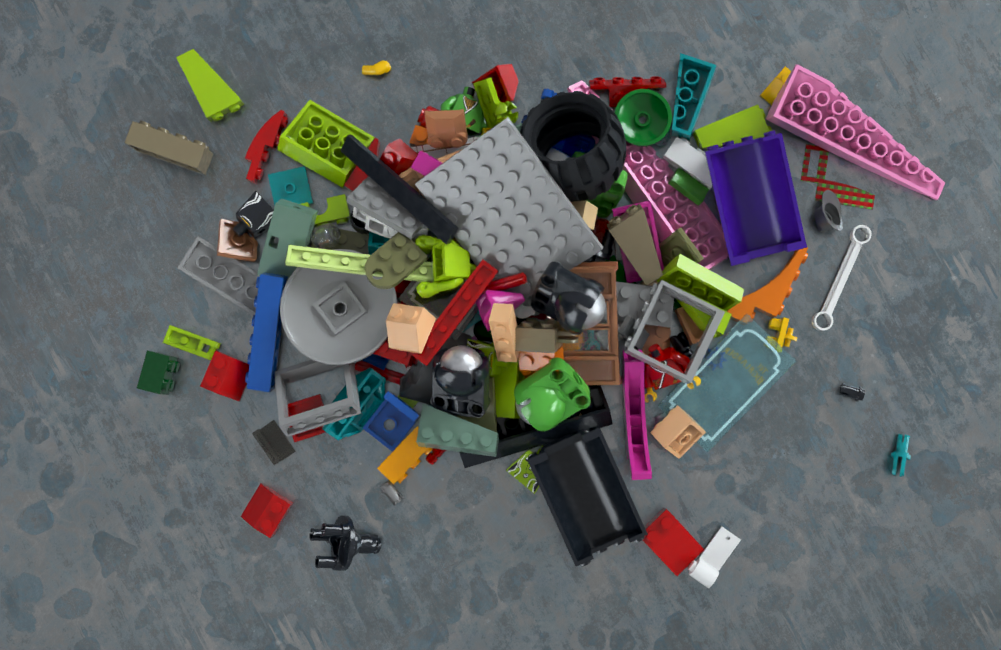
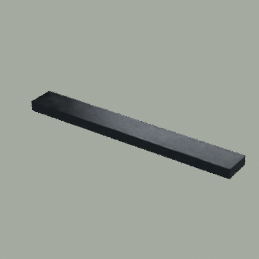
[340,135,458,244]

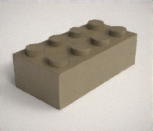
[125,120,213,175]

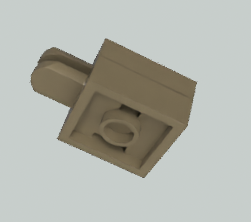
[515,317,578,353]

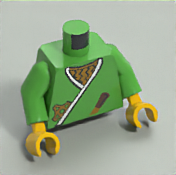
[440,87,491,136]

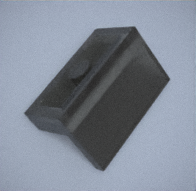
[252,420,296,465]

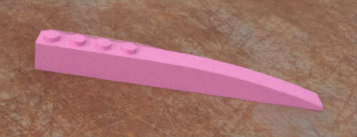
[567,81,729,270]

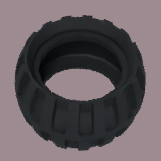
[520,91,626,202]

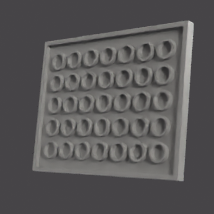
[415,117,603,298]

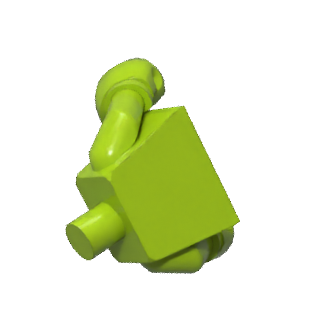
[415,235,477,299]

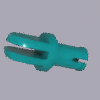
[891,434,911,477]

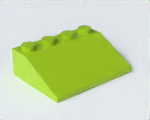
[277,100,375,188]

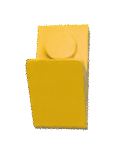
[760,66,791,106]

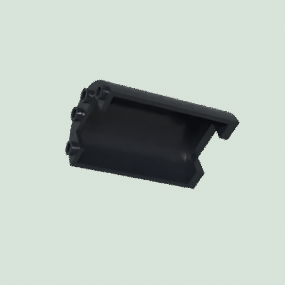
[527,426,648,567]

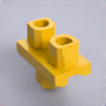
[763,317,797,353]

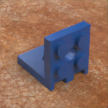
[363,391,421,452]

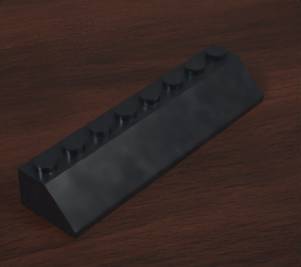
[460,385,613,468]

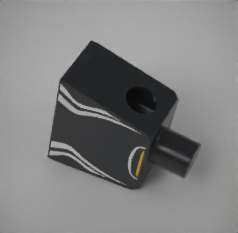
[232,191,274,238]

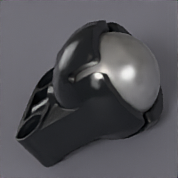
[531,262,606,335]
[430,345,491,418]

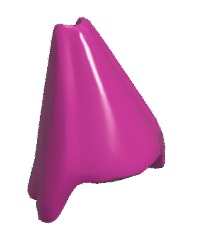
[476,290,525,331]

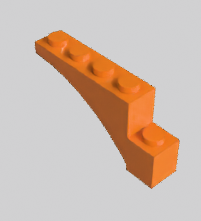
[727,247,808,325]

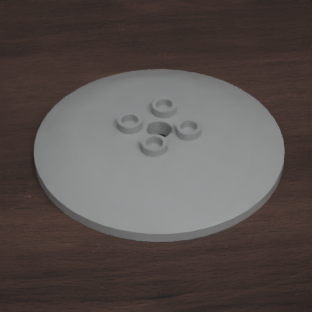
[280,249,397,365]

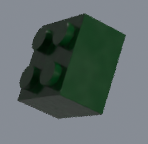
[137,350,180,395]

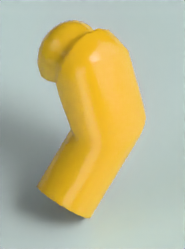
[362,60,391,75]

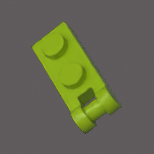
[163,325,221,360]

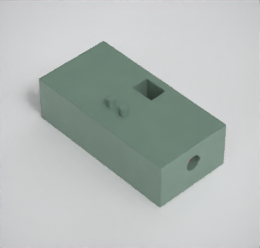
[257,198,318,281]

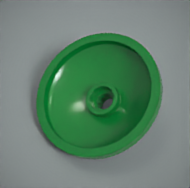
[615,89,672,147]

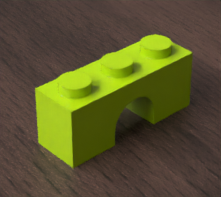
[300,194,351,229]

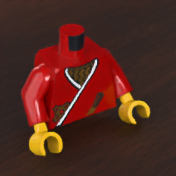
[644,344,701,403]

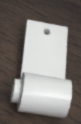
[688,526,741,588]

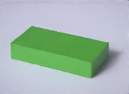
[668,168,709,206]

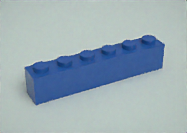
[245,272,288,392]

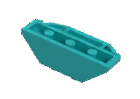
[323,368,386,440]

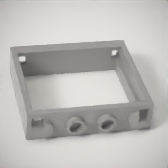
[624,280,725,384]
[274,360,361,437]

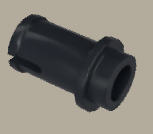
[839,383,865,402]

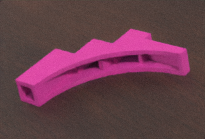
[622,350,652,480]

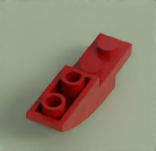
[245,110,288,184]

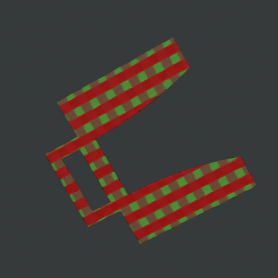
[801,144,875,210]

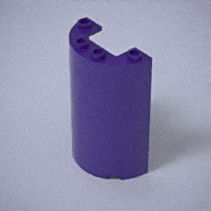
[705,130,807,266]

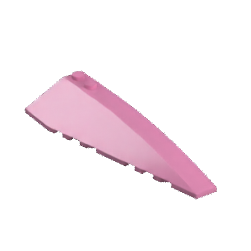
[766,64,945,200]

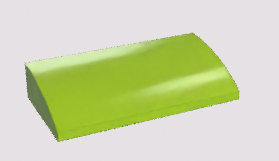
[656,254,744,311]

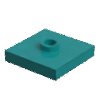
[268,166,314,206]

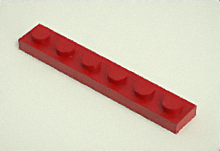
[411,259,499,367]

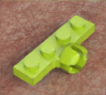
[473,77,519,128]

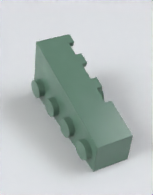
[416,404,499,457]

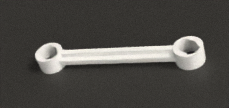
[812,225,872,331]

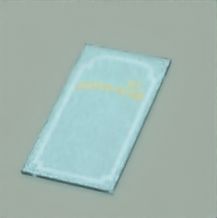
[658,314,796,452]

